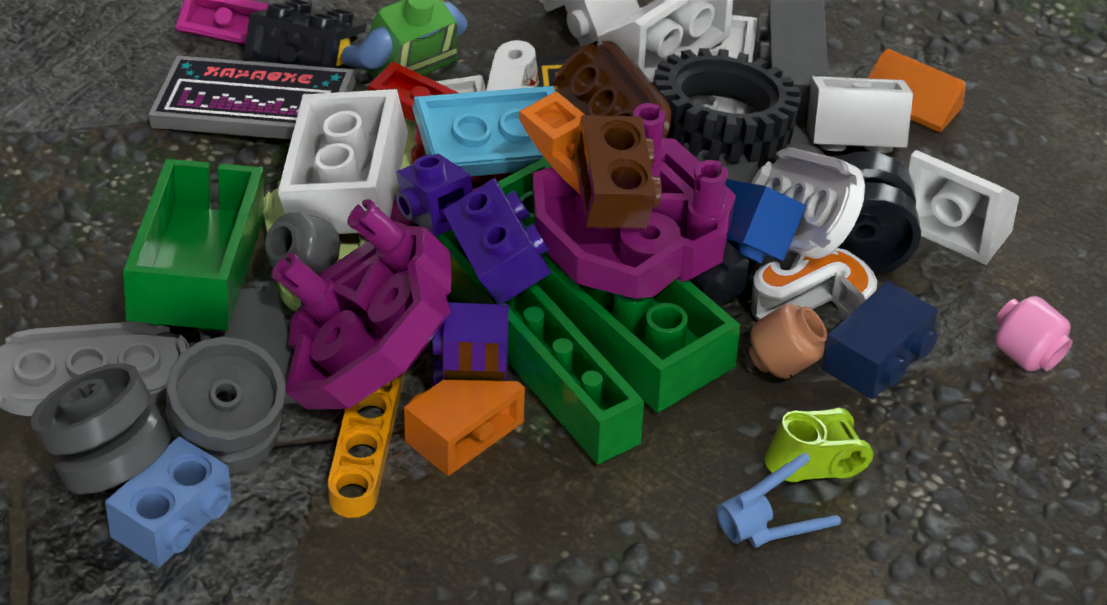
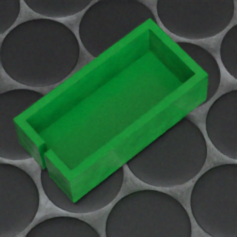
[123,159,264,331]

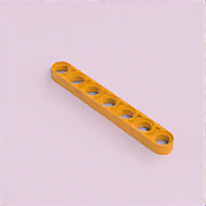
[328,370,407,518]

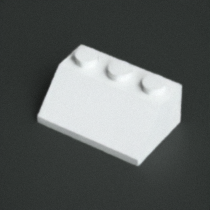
[597,0,733,84]

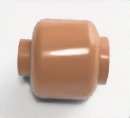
[749,303,827,379]

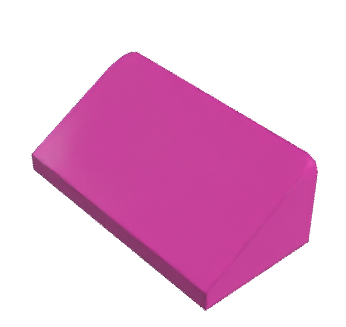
[175,0,268,45]

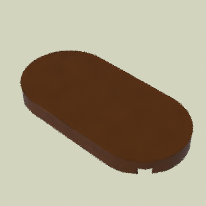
[553,41,672,138]

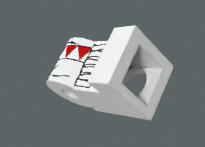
[486,40,539,91]

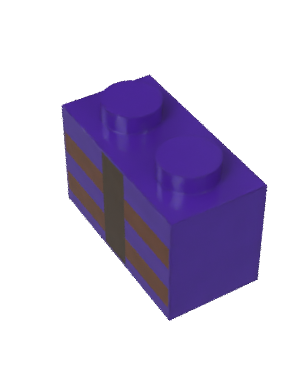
[433,302,509,386]

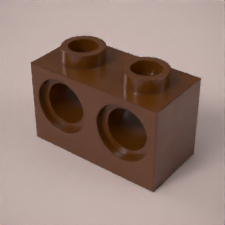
[573,115,662,228]

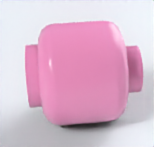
[995,296,1073,371]

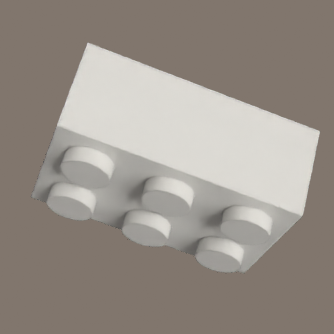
[278,89,408,234]

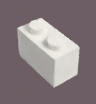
[806,76,913,153]

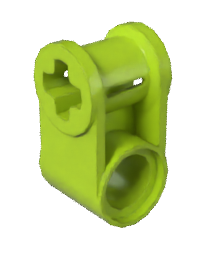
[764,408,874,482]

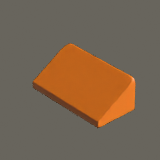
[868,49,966,133]

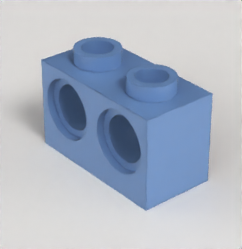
[105,436,232,568]

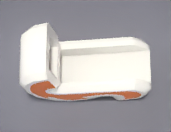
[751,248,877,320]

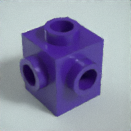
[396,153,473,237]

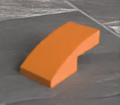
[518,91,585,195]

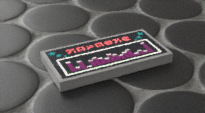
[148,56,356,140]

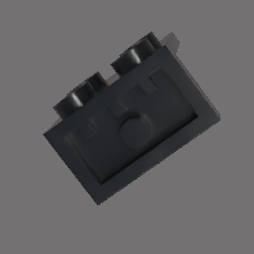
[243,0,367,68]

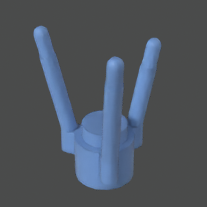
[716,453,841,548]

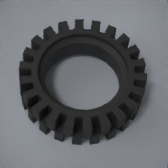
[653,48,801,163]

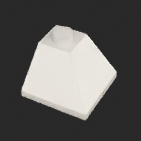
[909,150,1019,265]

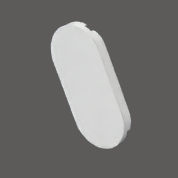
[752,147,865,259]

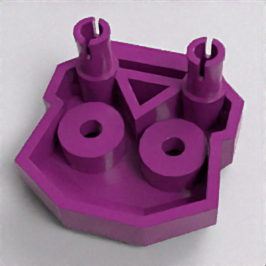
[532,103,736,299]
[271,199,451,409]

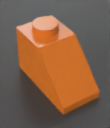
[404,380,525,476]

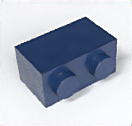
[823,281,938,400]

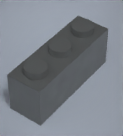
[758,0,828,120]

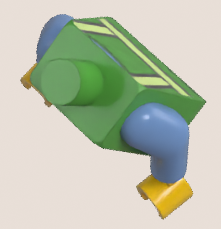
[336,0,468,79]

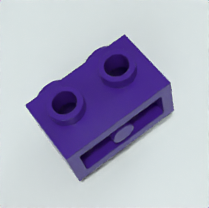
[442,178,552,304]

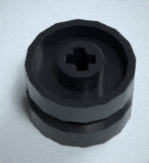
[835,152,922,276]

